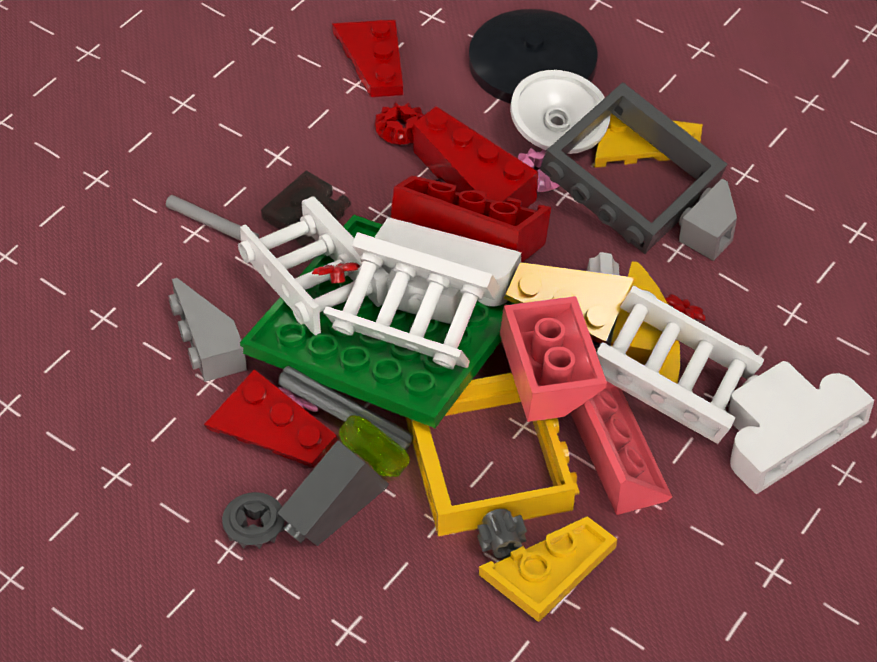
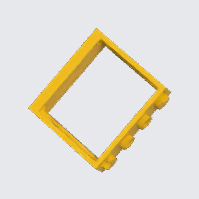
[405,373,580,536]

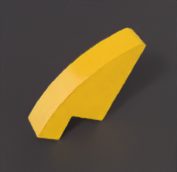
[611,261,680,384]

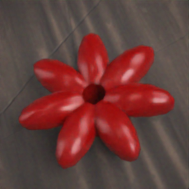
[312,262,360,284]
[665,294,706,321]

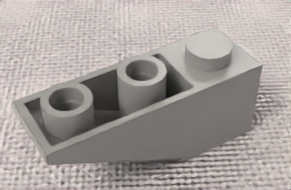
[168,278,247,382]

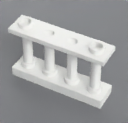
[238,196,389,335]
[323,232,500,369]
[596,285,764,444]

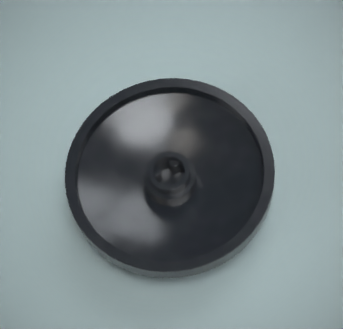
[469,9,598,103]

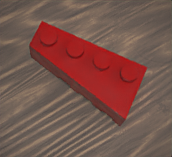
[413,106,538,208]
[390,175,551,263]

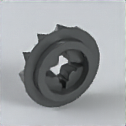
[222,492,285,549]

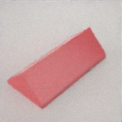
[570,382,672,515]

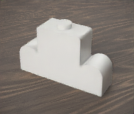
[375,217,521,324]
[728,361,875,494]

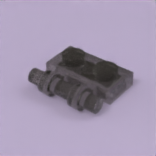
[261,170,351,246]

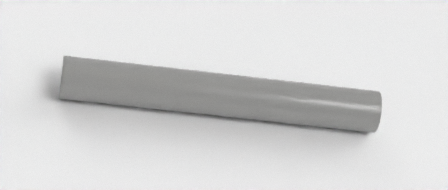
[166,195,259,241]

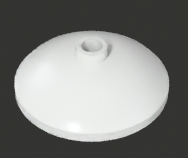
[510,70,610,154]

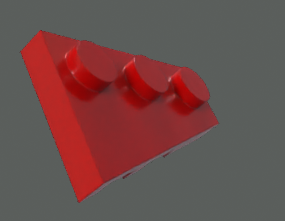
[332,20,403,97]
[204,369,339,468]

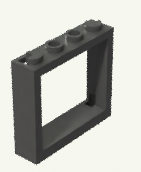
[540,82,728,254]

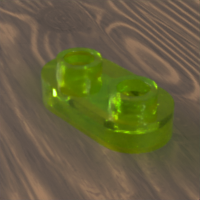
[339,415,410,477]

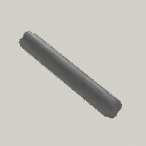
[278,366,413,453]

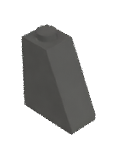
[277,440,389,546]

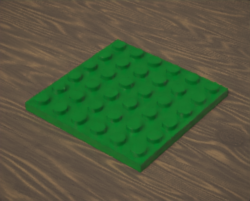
[240,215,515,428]

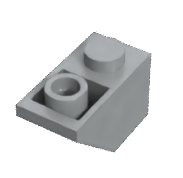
[679,179,737,261]

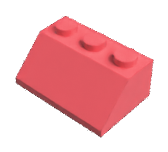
[500,296,607,422]

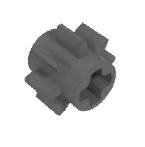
[477,509,527,558]

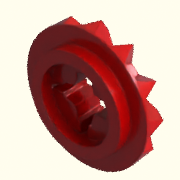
[375,102,424,145]

